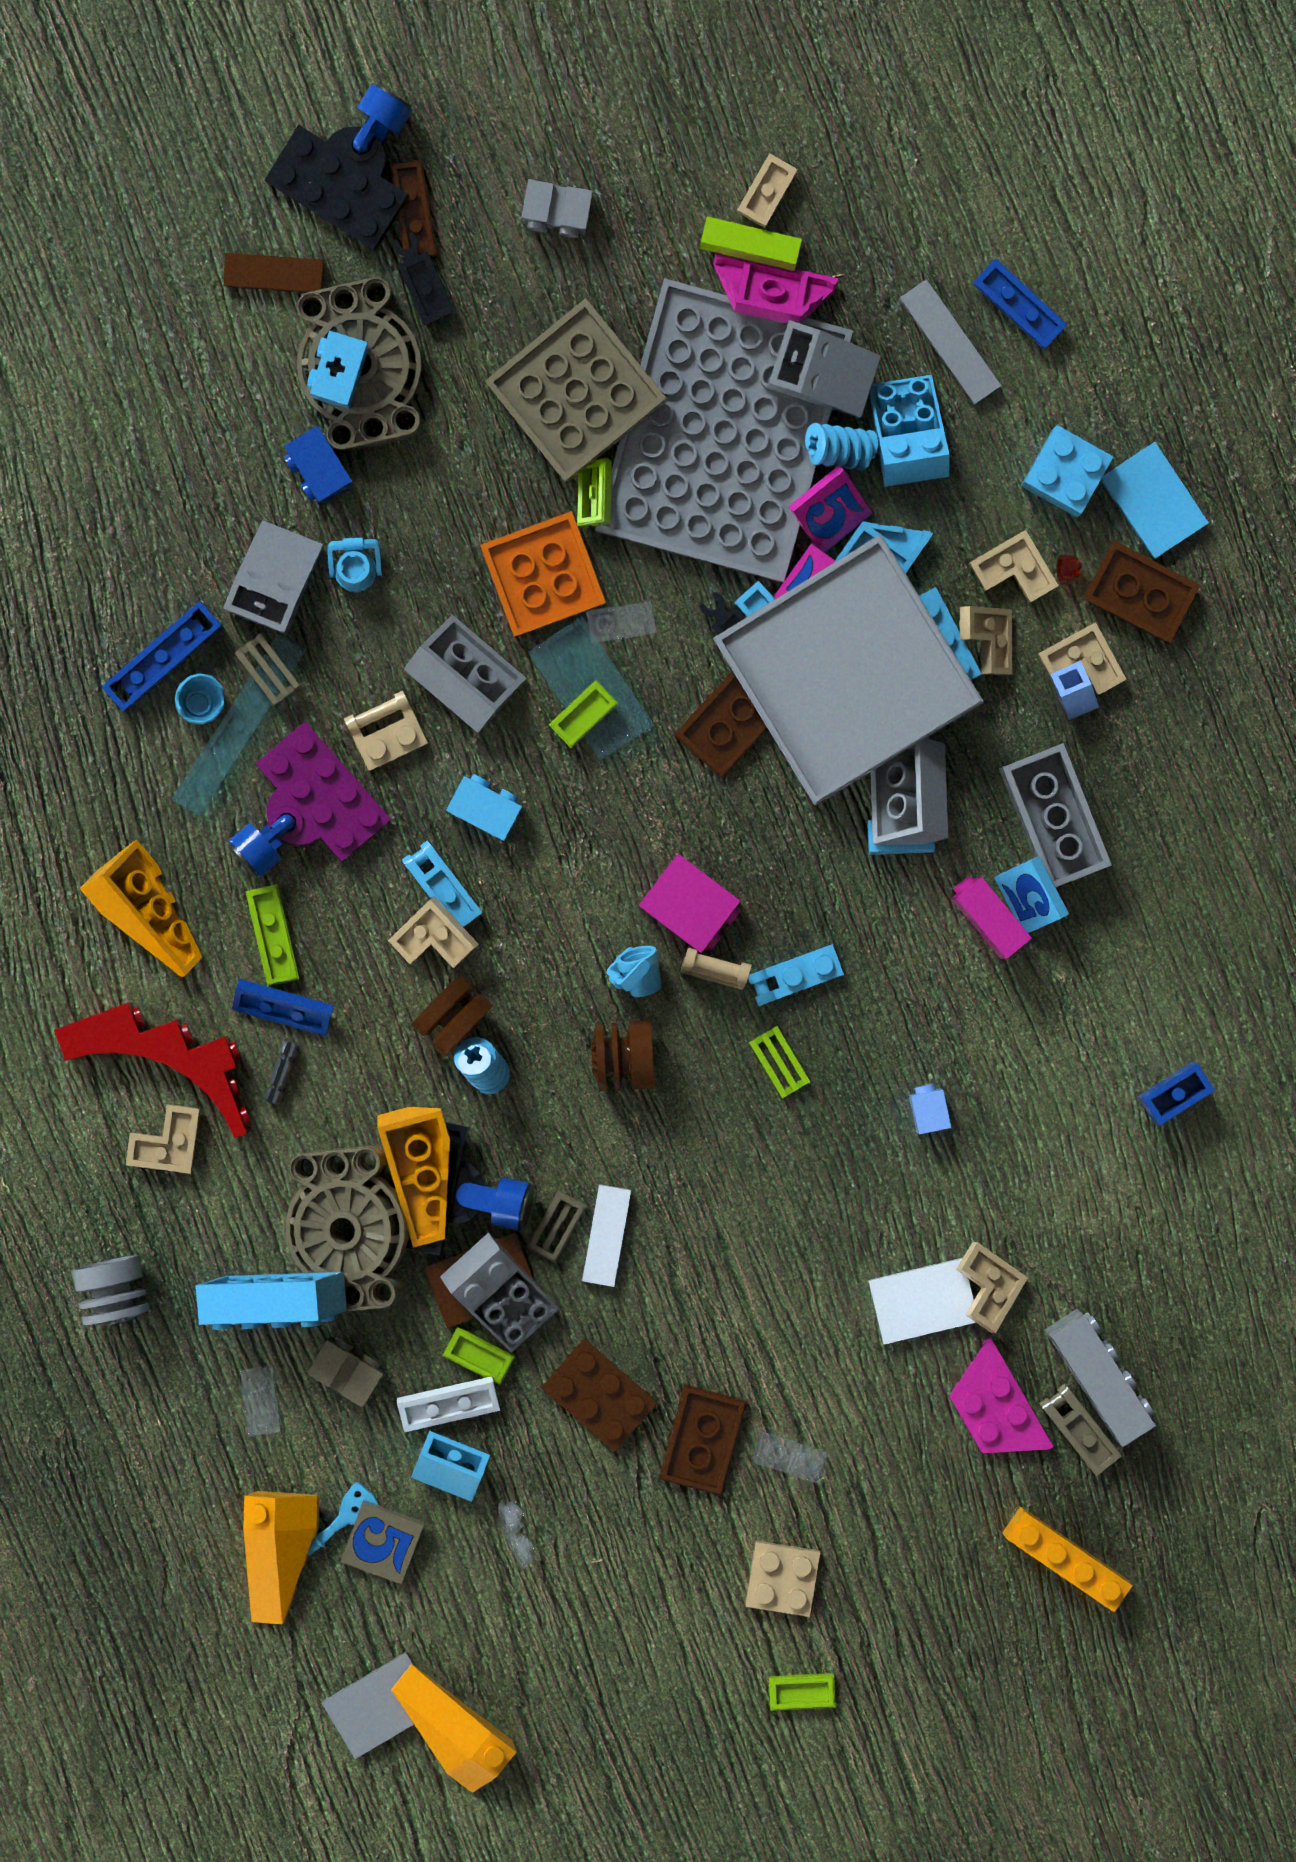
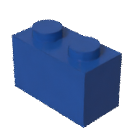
[284,425,354,505]
[1137,1062,1215,1126]

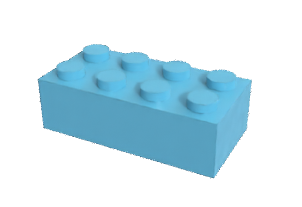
[196,1272,347,1330]

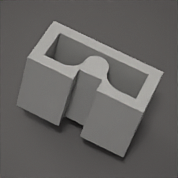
[521,179,593,238]

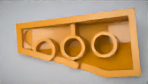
[80,839,203,977]
[377,1107,450,1248]

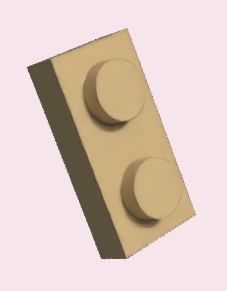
[737,153,798,228]

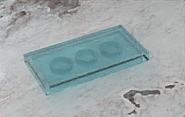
[528,616,654,761]

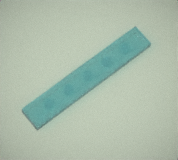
[172,634,306,817]

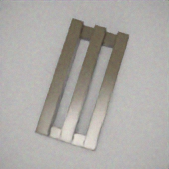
[235,633,300,706]
[527,1189,587,1263]

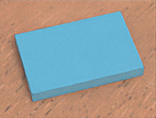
[1101,442,1209,560]

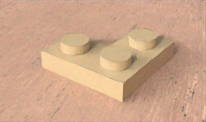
[969,530,1059,603]
[959,606,1012,675]
[1037,622,1127,696]
[388,896,479,968]
[126,1104,201,1174]
[956,1242,1028,1333]

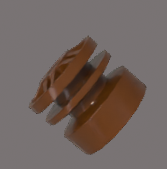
[591,1021,654,1092]

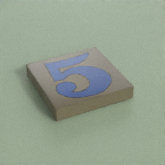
[340,1500,425,1585]

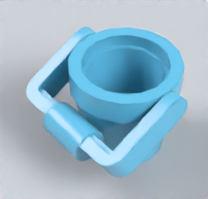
[327,537,382,593]
[606,946,662,997]

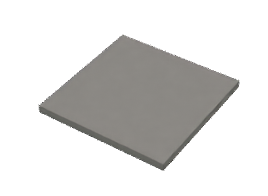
[713,534,984,806]

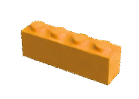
[1002,1506,1133,1612]

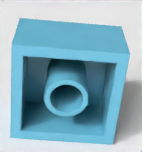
[1021,424,1113,518]

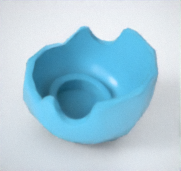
[175,673,224,725]

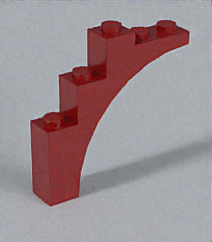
[54,1002,252,1138]

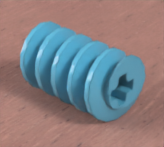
[805,423,878,471]
[454,1037,510,1095]

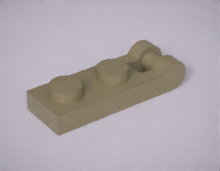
[1039,1383,1122,1476]

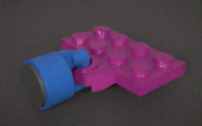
[228,721,391,878]

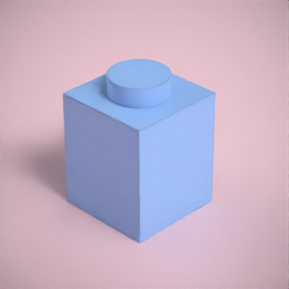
[1050,661,1099,720]
[909,1084,951,1135]

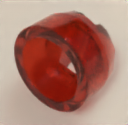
[1056,555,1082,581]

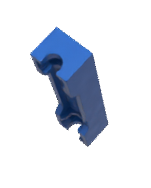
[101,601,224,713]

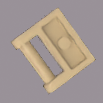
[344,690,428,772]
[680,948,751,990]

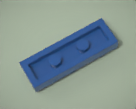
[972,258,1067,350]
[232,979,334,1036]

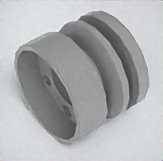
[71,1255,151,1326]

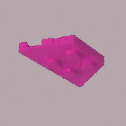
[713,253,838,324]
[949,1337,1053,1453]

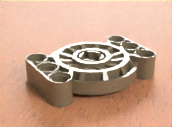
[297,277,422,453]
[286,1145,409,1311]

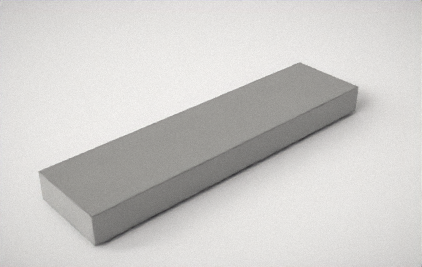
[899,279,1001,406]

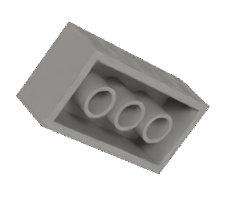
[999,743,1112,888]
[1044,1309,1156,1447]

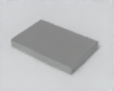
[322,1651,415,1759]

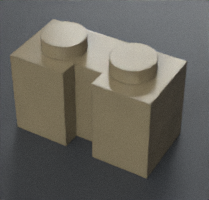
[307,1336,385,1408]

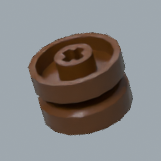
[411,974,493,1057]

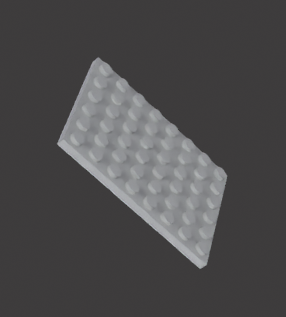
[595,278,853,583]

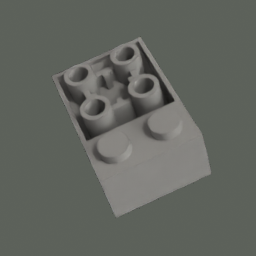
[768,320,881,418]
[223,520,323,635]
[440,1233,559,1353]

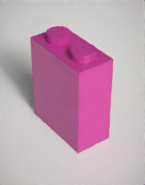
[638,854,741,953]
[951,876,1032,959]

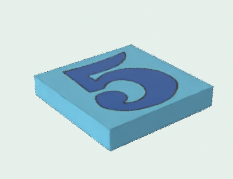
[994,856,1069,933]

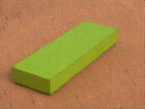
[699,216,802,271]
[245,884,300,987]

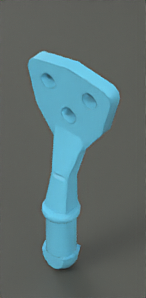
[307,1482,380,1557]

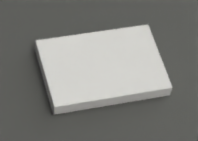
[868,1258,976,1344]

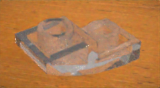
[586,601,657,644]
[240,1366,282,1438]
[752,1430,828,1484]
[498,1497,535,1568]

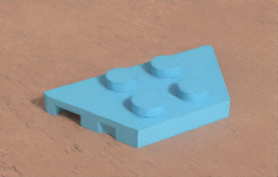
[835,521,933,574]

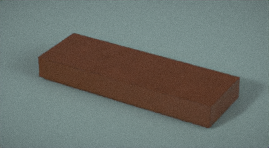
[390,159,437,261]
[223,253,324,293]

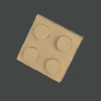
[745,1540,820,1617]

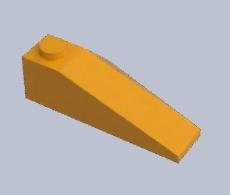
[243,1491,320,1624]
[391,1664,517,1793]

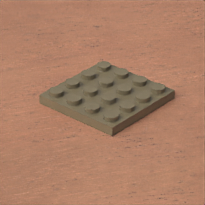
[485,298,668,483]

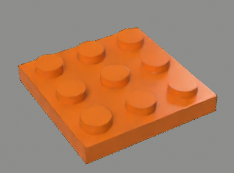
[480,511,606,638]

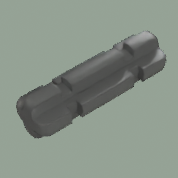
[264,1041,300,1105]

